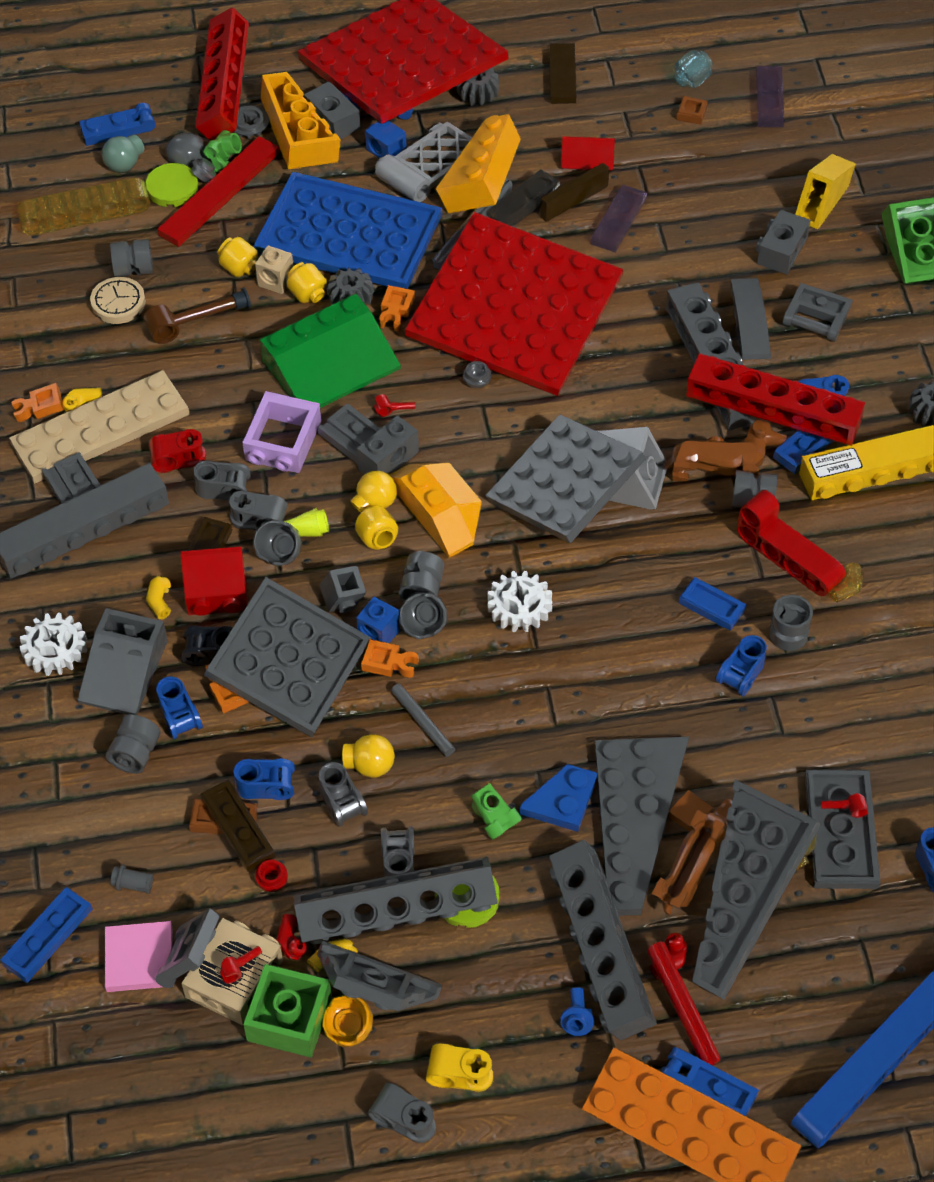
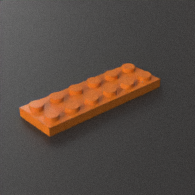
[582,1047,802,1182]

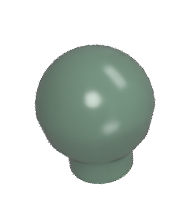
[102,134,145,173]

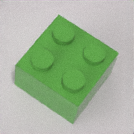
[243,964,332,1058]

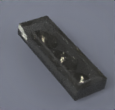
[487,169,561,226]

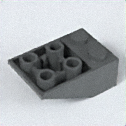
[78,608,168,715]

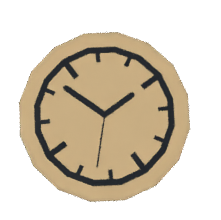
[90,277,146,324]

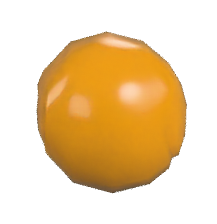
[322,995,373,1047]

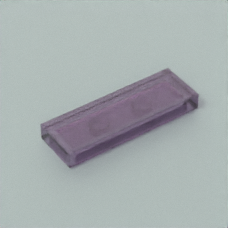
[756,66,784,127]
[591,185,647,253]

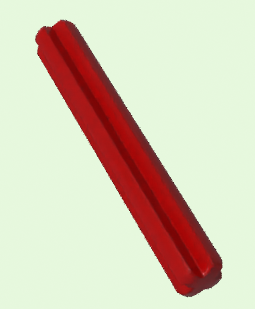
[648,941,720,1066]

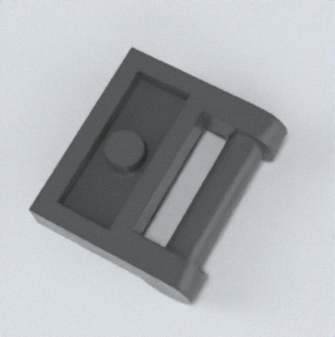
[783,283,853,342]
[155,908,220,988]

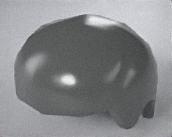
[166,132,208,168]
[253,520,302,566]
[399,592,447,639]

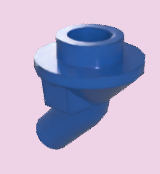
[561,988,594,1036]

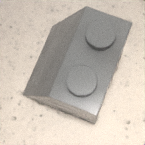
[598,427,667,509]

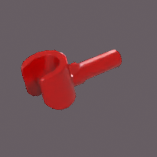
[374,394,415,417]
[821,793,868,818]
[220,946,262,984]

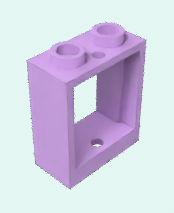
[243,391,321,473]

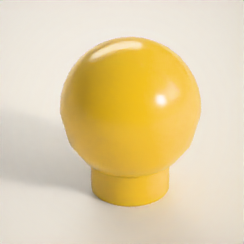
[350,471,397,513]
[342,734,395,778]

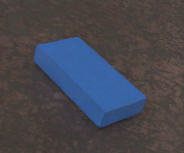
[679,577,747,631]

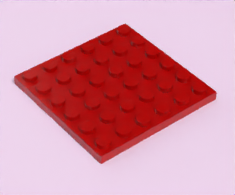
[298,0,509,124]
[405,212,623,396]

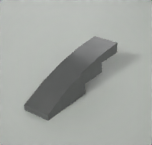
[730,278,771,360]

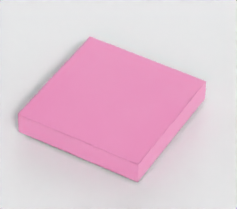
[105,921,173,992]

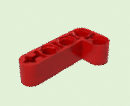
[737,490,846,596]

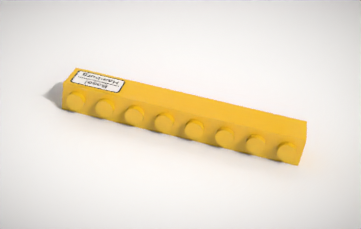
[799,425,934,501]

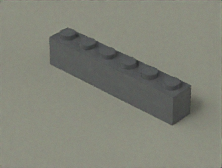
[0,463,169,579]

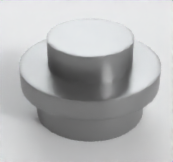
[191,158,216,182]
[463,361,491,388]

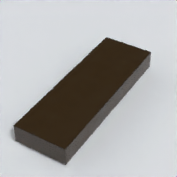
[550,43,577,104]
[540,163,609,222]
[201,779,276,872]

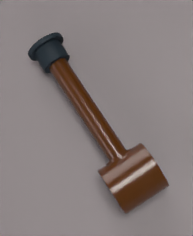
[144,287,251,344]

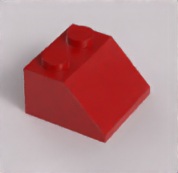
[181,546,248,616]

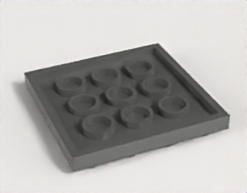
[485,415,646,543]
[204,577,371,737]

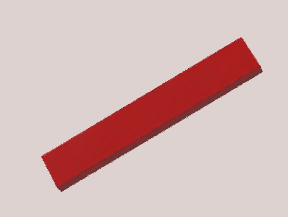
[157,136,280,247]

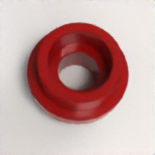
[255,859,288,892]

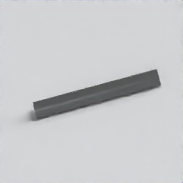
[391,683,455,757]

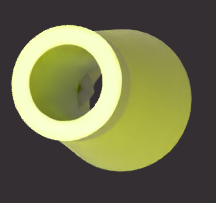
[284,508,329,537]

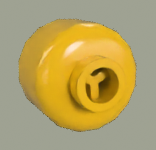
[217,237,258,277]
[287,262,327,304]
[355,506,398,550]

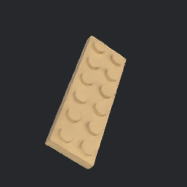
[9,370,190,484]

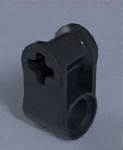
[181,626,233,666]

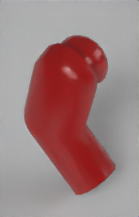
[276,914,307,960]
[650,933,687,980]

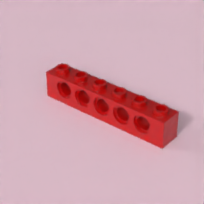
[196,7,249,141]
[686,353,866,446]

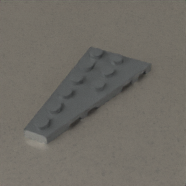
[595,737,689,916]
[692,779,821,1000]

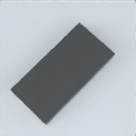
[805,770,881,889]

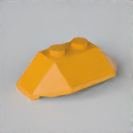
[389,463,482,558]

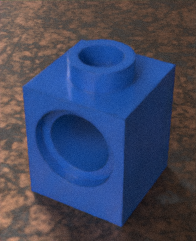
[365,121,407,159]
[356,597,400,643]

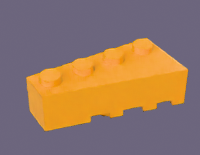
[261,72,341,169]
[436,114,521,214]

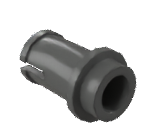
[111,865,154,894]

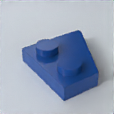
[520,764,598,832]

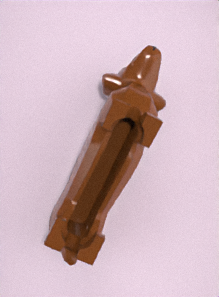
[664,420,787,482]
[651,799,733,915]

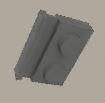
[318,403,381,464]
[42,452,101,504]

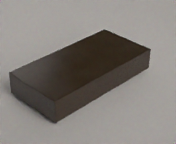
[187,517,233,551]

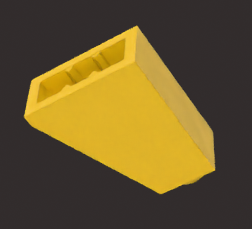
[795,154,856,229]

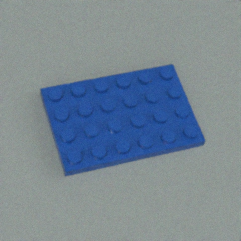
[253,172,442,289]

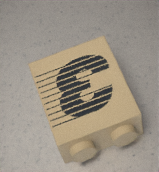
[182,918,283,1025]

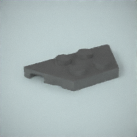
[317,941,442,1011]

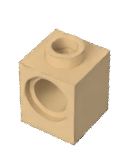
[255,246,294,294]

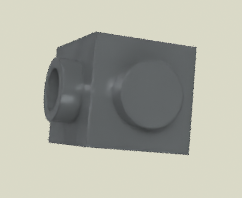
[319,566,366,613]

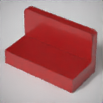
[561,136,615,170]

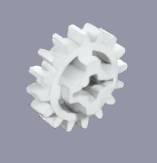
[487,571,552,632]
[20,613,87,676]

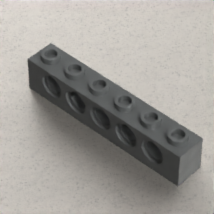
[666,282,761,431]
[549,840,657,1040]
[294,857,498,944]

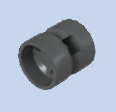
[110,239,153,277]
[732,470,777,509]
[399,551,444,602]
[769,595,813,651]
[106,714,161,774]

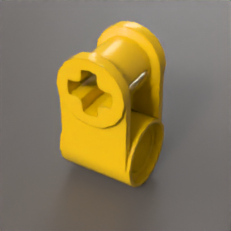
[425,1043,493,1092]

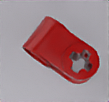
[149,429,207,473]

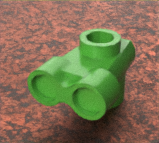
[204,130,242,173]
[471,783,522,840]

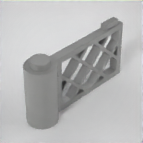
[375,121,472,202]

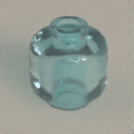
[674,50,713,89]

